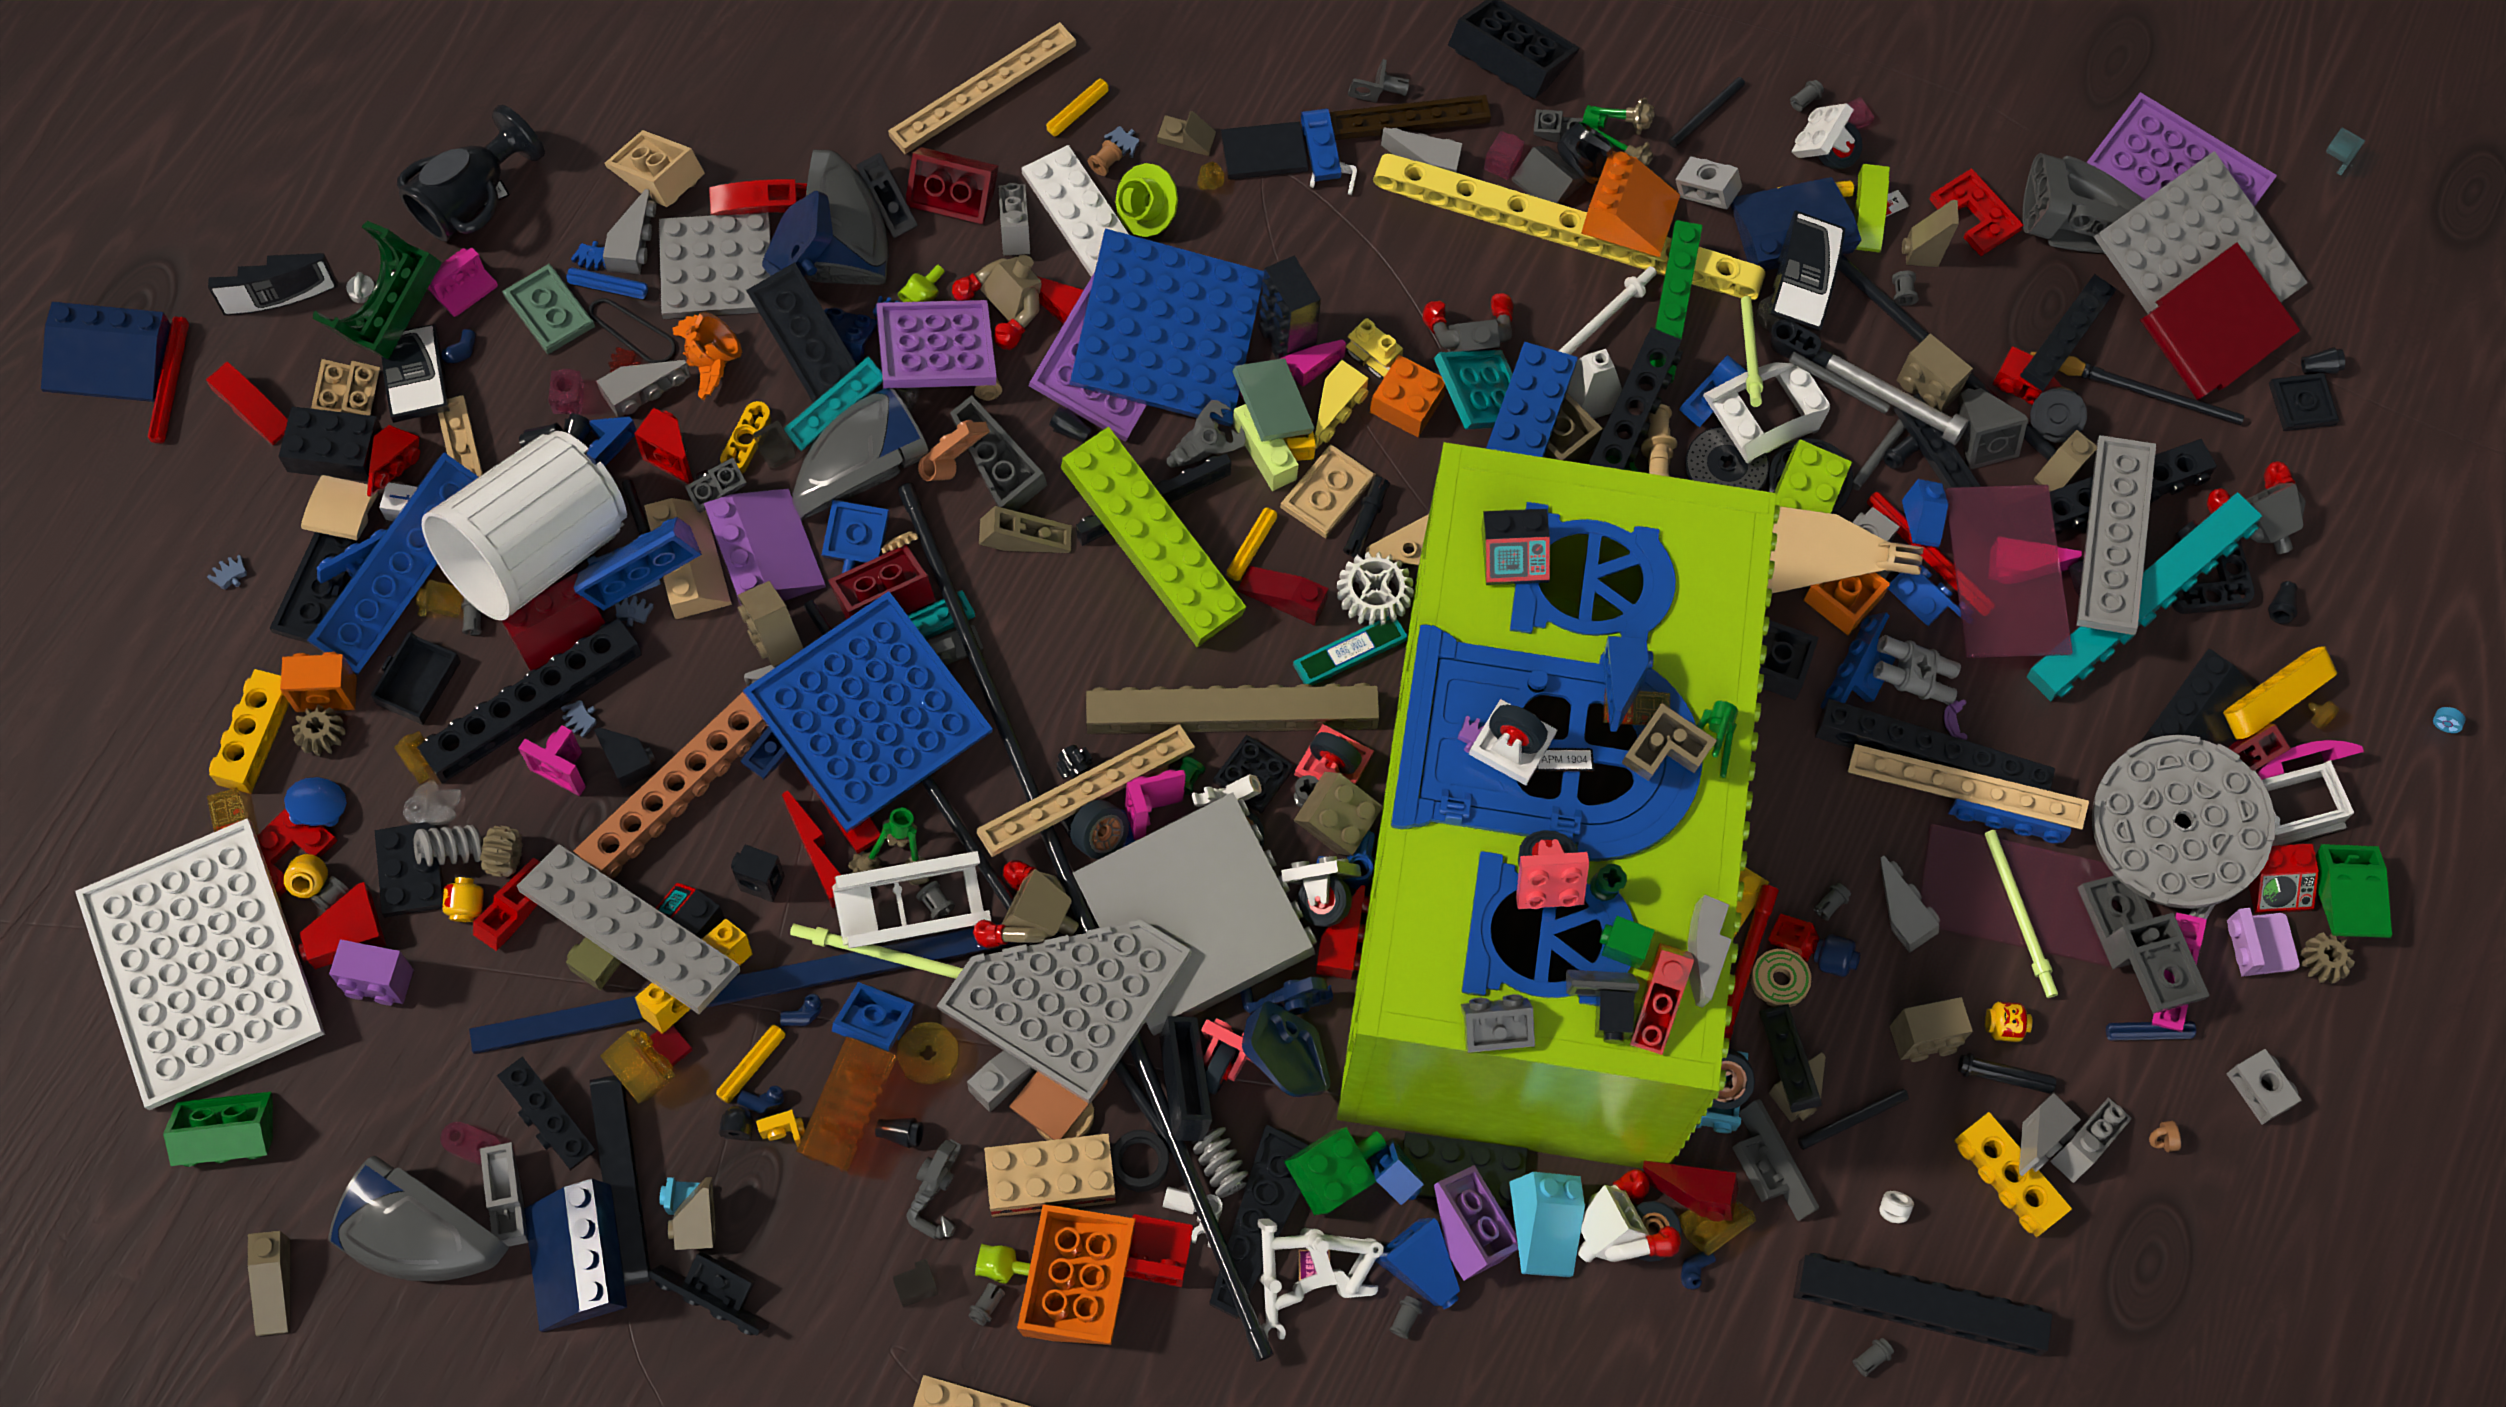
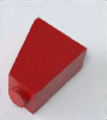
[298,882,386,969]

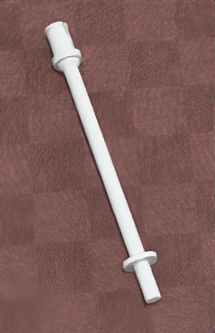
[1559,266,1657,355]

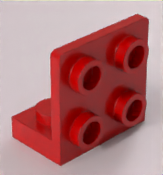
[1125,1214,1193,1287]

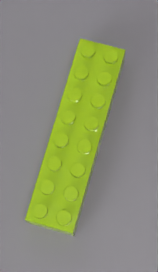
[1061,426,1246,647]

